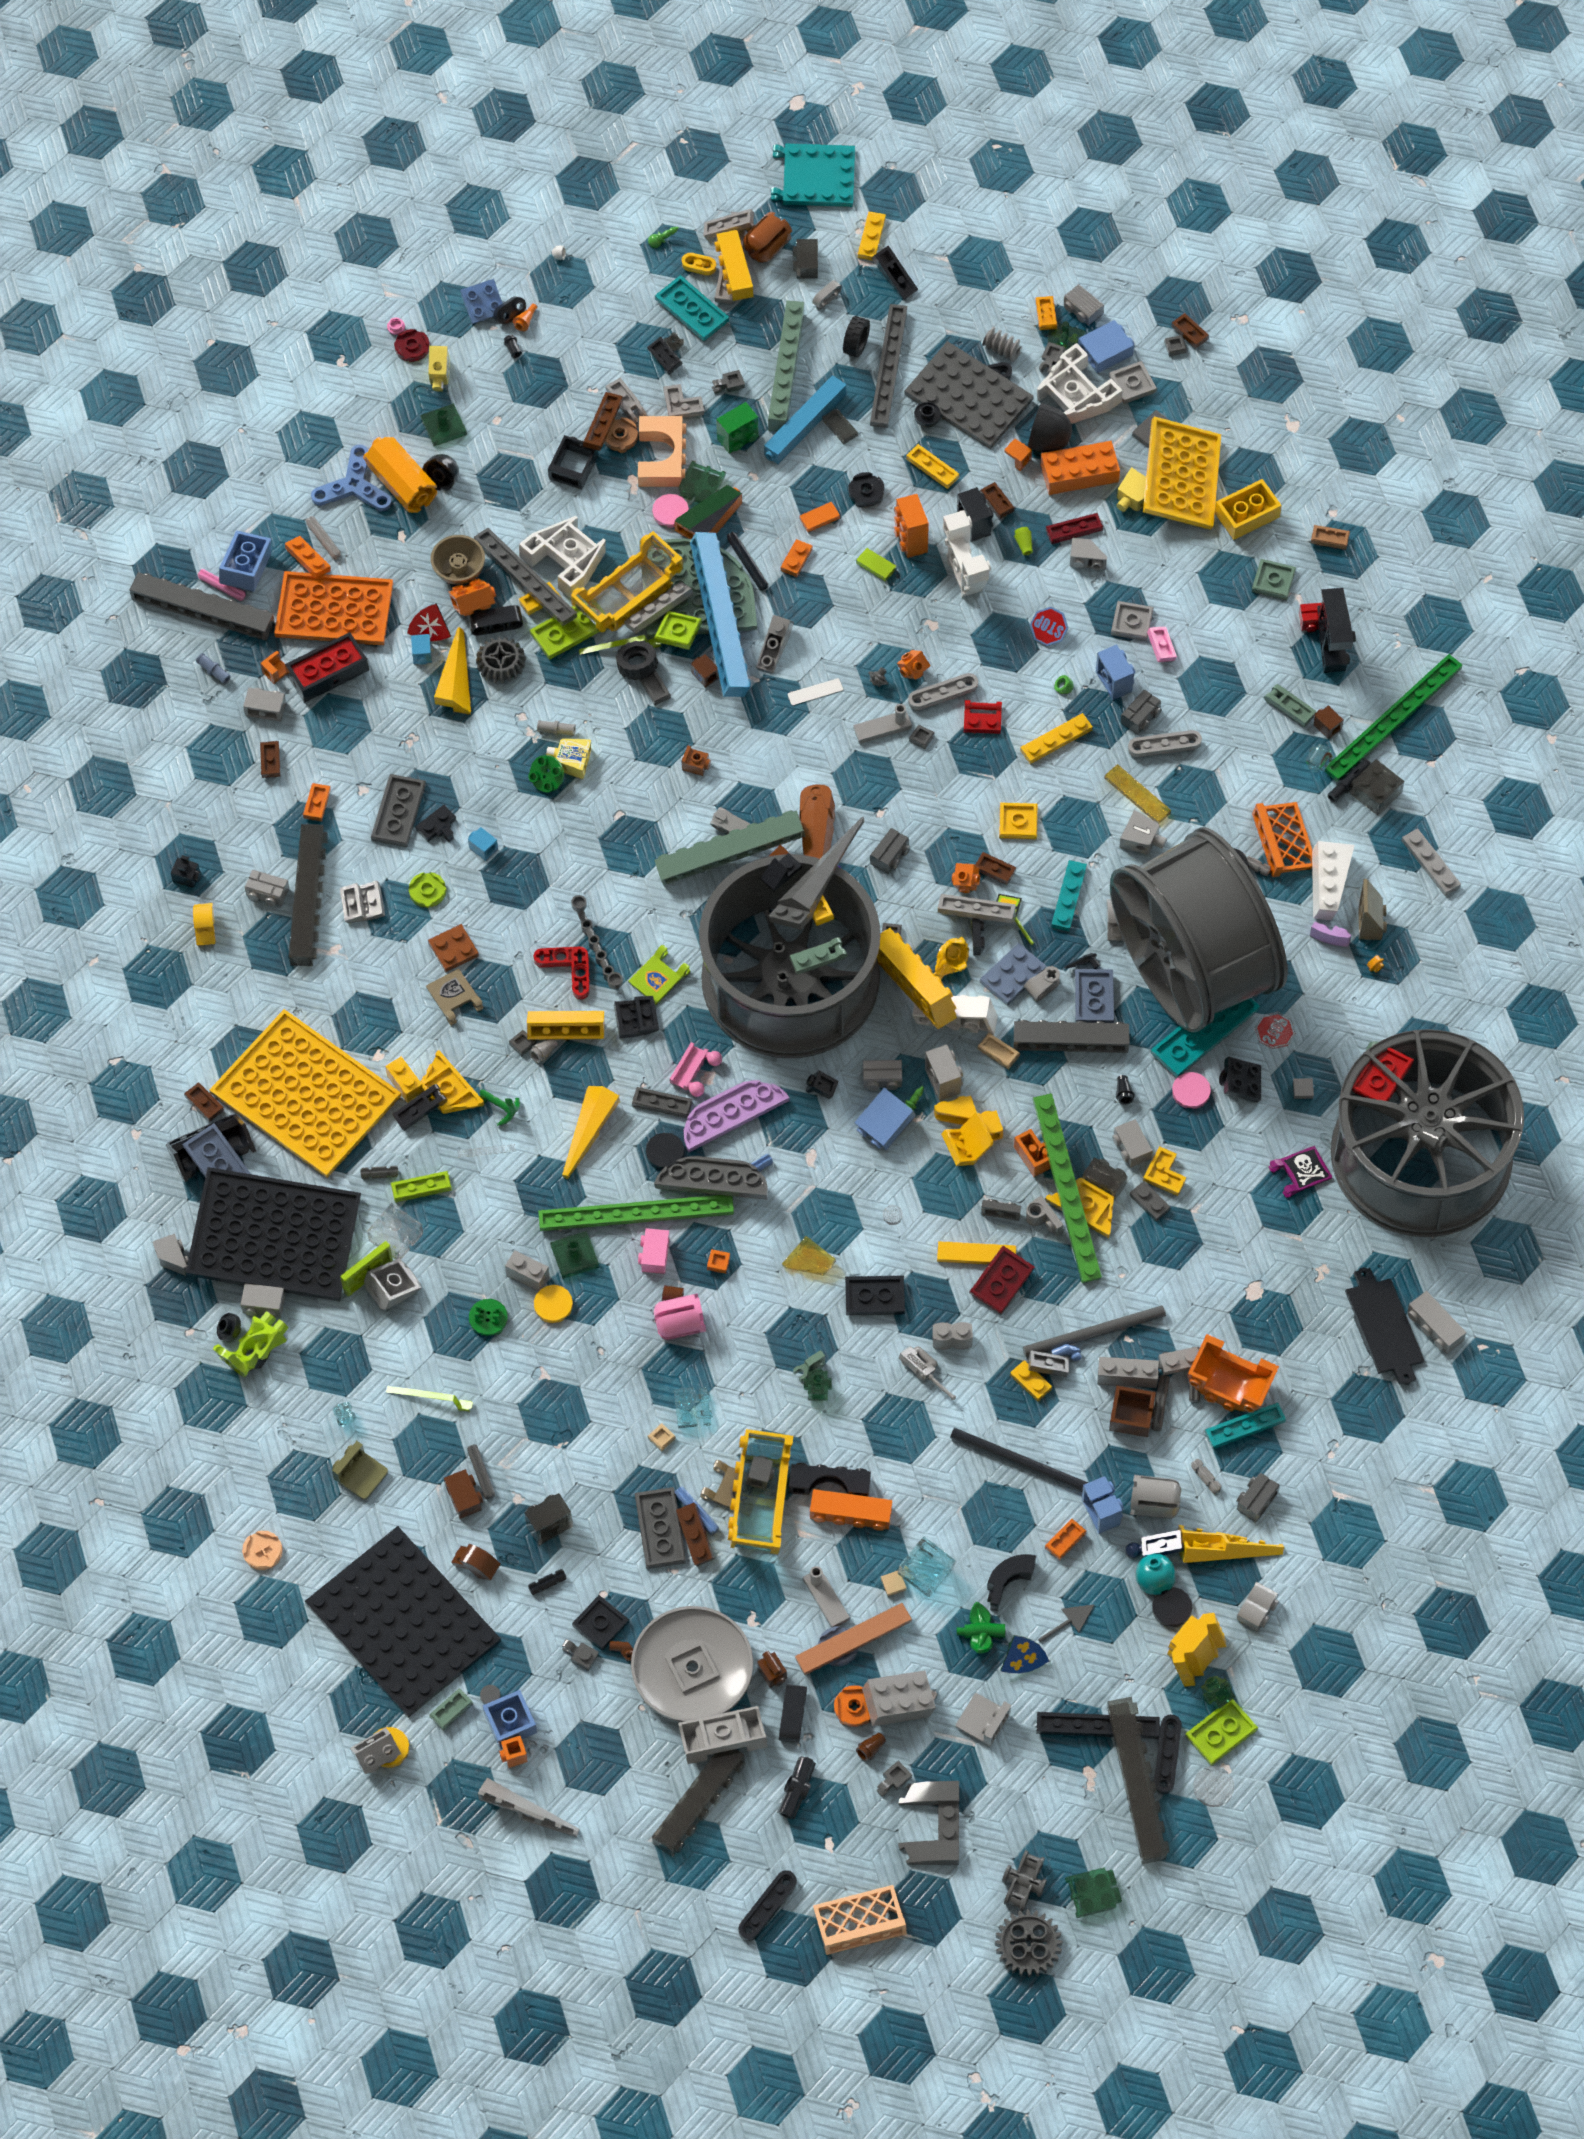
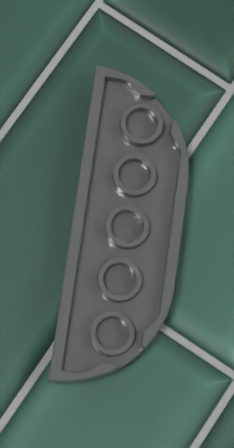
[654,1156,768,1200]

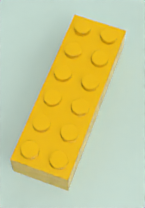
[877,928,957,1029]

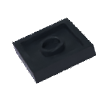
[572,1595,629,1651]

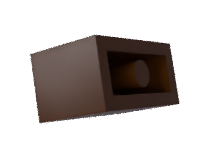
[444,1469,483,1519]

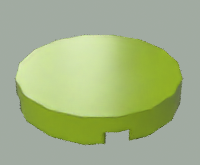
[409,872,446,908]

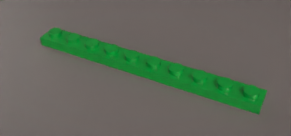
[1324,654,1463,782]

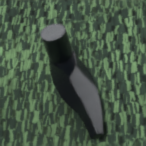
[1064,953,1100,969]

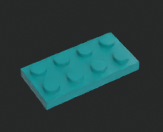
[655,275,730,342]

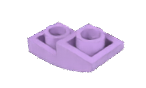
[1310,921,1351,947]

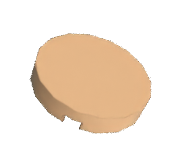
[242,1531,283,1570]

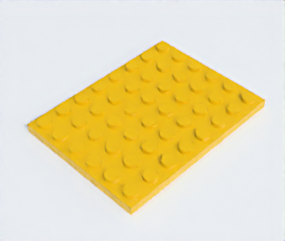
[209,1009,402,1178]

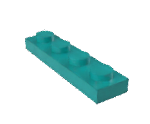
[1051,860,1087,932]
[1205,1402,1286,1449]

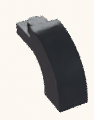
[987,1554,1036,1612]

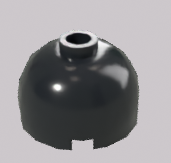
[422,454,459,491]

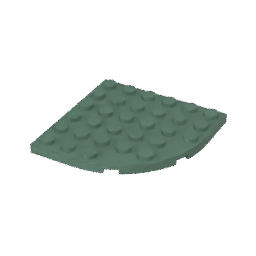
[639,538,757,639]

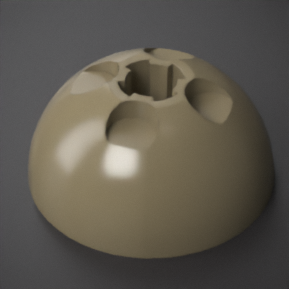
[431,535,485,585]

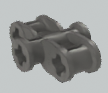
[1002,1850,1047,1912]

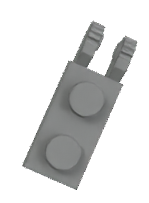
[605,378,647,423]

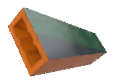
[674,485,742,539]

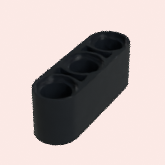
[468,605,524,636]
[779,1684,807,1743]

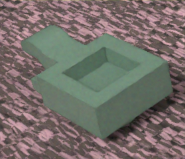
[793,1350,825,1382]

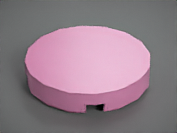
[652,494,689,528]
[1172,1072,1211,1109]

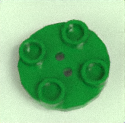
[528,755,564,792]
[469,1299,508,1336]

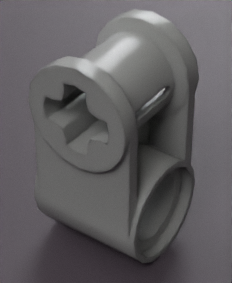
[1024,966,1060,1002]

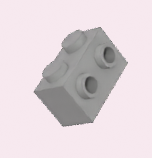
[350,1728,401,1774]

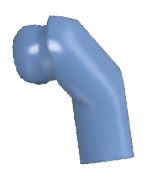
[1051,1344,1082,1361]

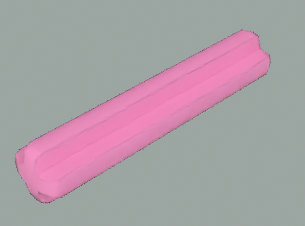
[198,569,246,601]

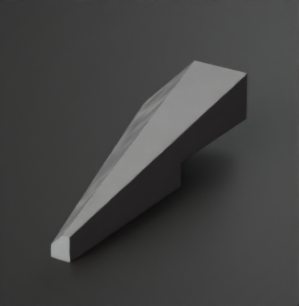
[478,1778,580,1837]

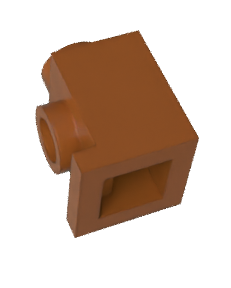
[681,746,711,776]

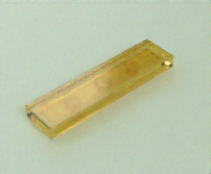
[1104,764,1171,824]

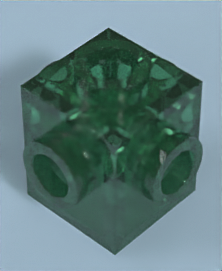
[804,1369,832,1401]
[1200,1676,1235,1709]

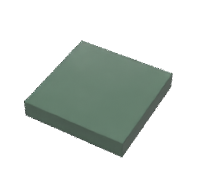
[1252,559,1296,600]

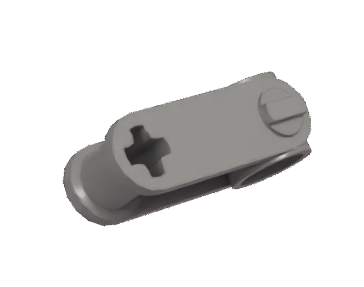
[710,807,750,834]

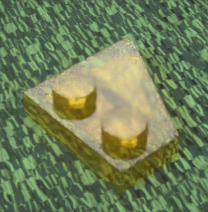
[782,1236,836,1276]

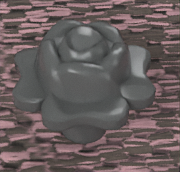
[868,667,888,687]

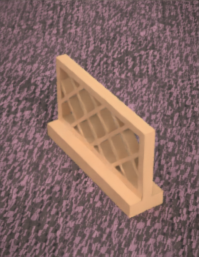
[813,1885,907,1955]

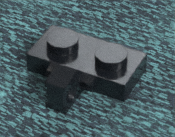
[415,805,456,842]

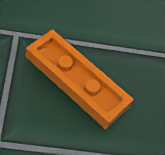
[285,536,331,578]

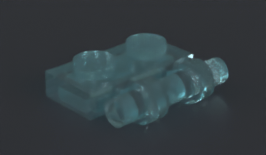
[674,1387,713,1429]

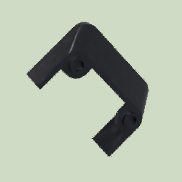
[166,1114,256,1182]

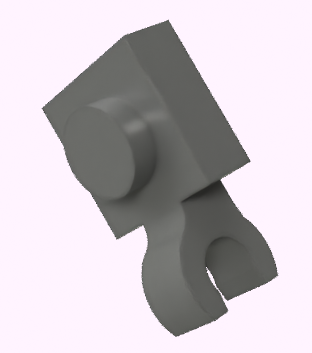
[712,370,745,393]
[562,1639,599,1671]
[877,1760,912,1797]

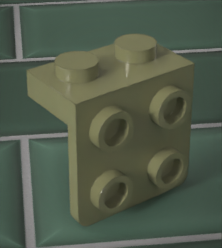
[332,1441,388,1500]

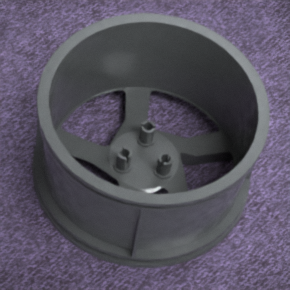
[1110,827,1288,1032]

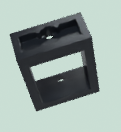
[548,435,598,490]

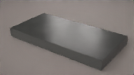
[371,774,426,847]
[635,1487,686,1569]

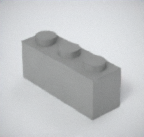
[1407,1291,1466,1354]
[1097,1357,1159,1388]

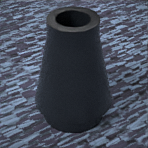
[1116,1075,1135,1105]

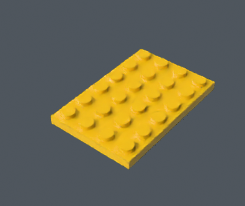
[1143,417,1221,530]

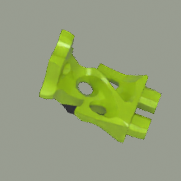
[213,1311,289,1377]

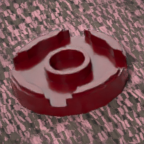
[394,329,430,362]

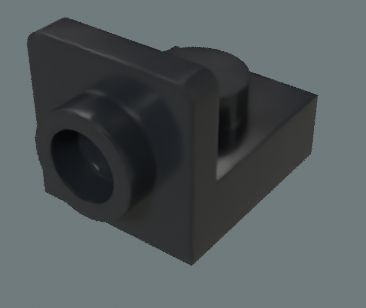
[806,1070,839,1099]

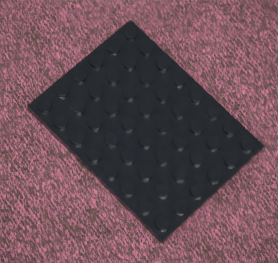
[185,1167,361,1301]
[305,1526,501,1718]

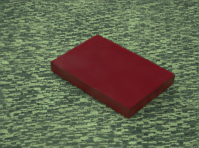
[969,1246,1035,1315]

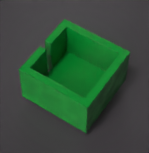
[716,402,759,454]

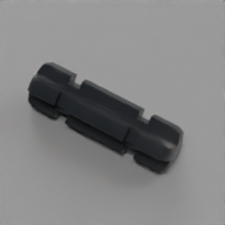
[528,1569,566,1595]

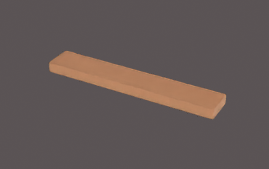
[795,1603,912,1675]

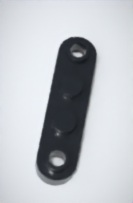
[1154,1714,1182,1795]
[738,1870,797,1941]

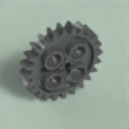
[995,1909,1063,1978]

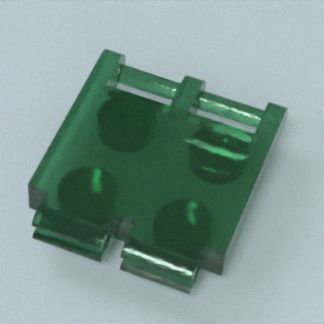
[679,460,726,503]
[1065,1867,1122,1918]

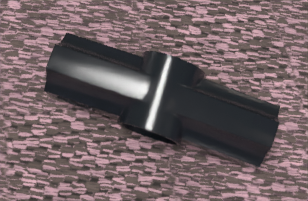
[777,1756,816,1820]

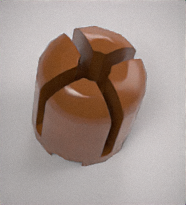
[743,212,792,263]

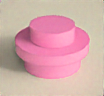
[387,317,405,335]

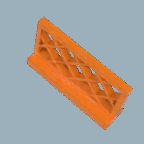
[1252,802,1312,877]

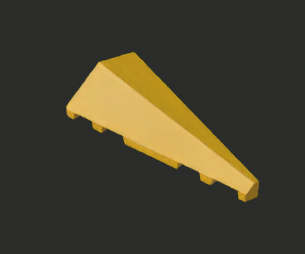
[434,627,471,715]
[562,1086,620,1179]
[1178,1525,1284,1563]

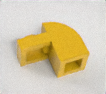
[193,903,216,946]

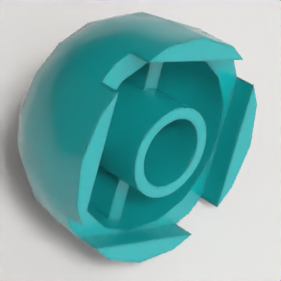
[1135,1553,1176,1595]

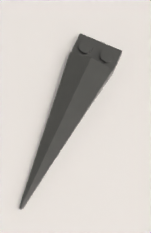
[769,816,865,930]

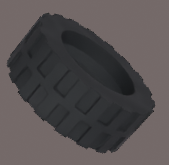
[843,316,870,358]
[616,641,658,680]

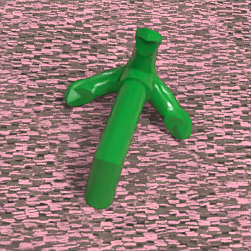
[480,1089,520,1126]

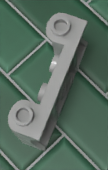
[678,1706,768,1764]

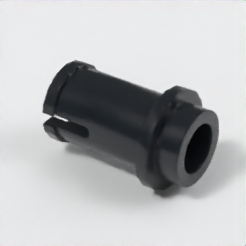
[504,335,522,358]

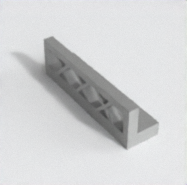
[938,894,1016,924]

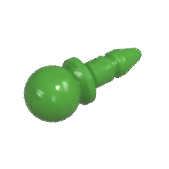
[648,227,679,248]
[905,1086,924,1111]

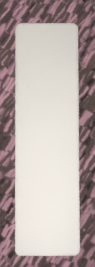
[788,678,843,705]

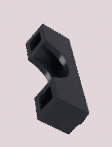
[789,1463,871,1497]

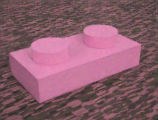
[1147,627,1177,662]

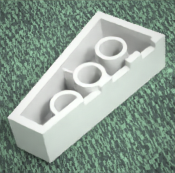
[912,995,998,1036]

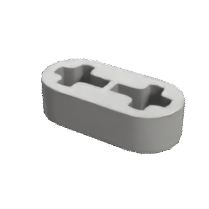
[812,280,842,309]

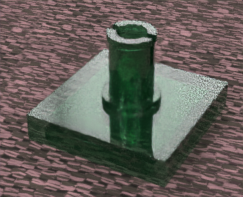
[420,403,467,447]
[550,1231,599,1279]

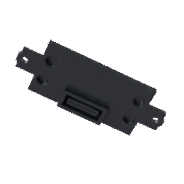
[1345,1267,1424,1385]

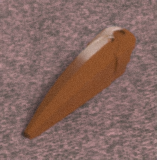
[799,784,835,859]

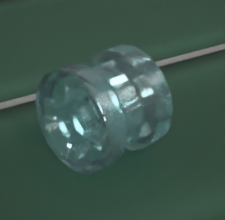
[333,1402,357,1426]

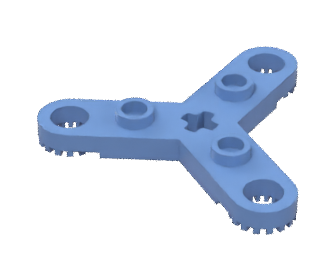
[311,445,392,512]

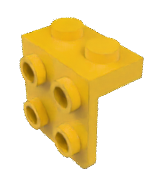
[941,1113,993,1166]

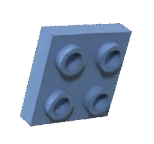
[460,279,503,324]

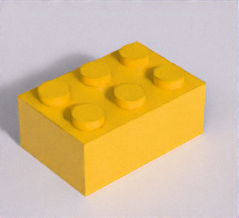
[1215,479,1282,540]

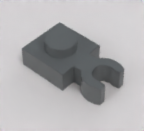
[1039,342,1066,374]

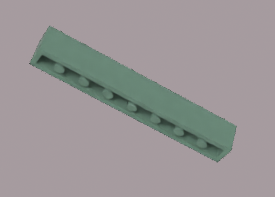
[768,300,804,432]
[654,810,805,886]

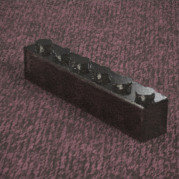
[652,1749,746,1857]

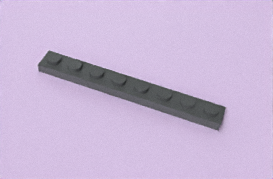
[870,304,908,428]
[474,528,577,626]

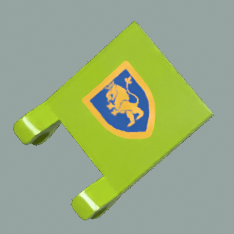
[628,945,690,1005]

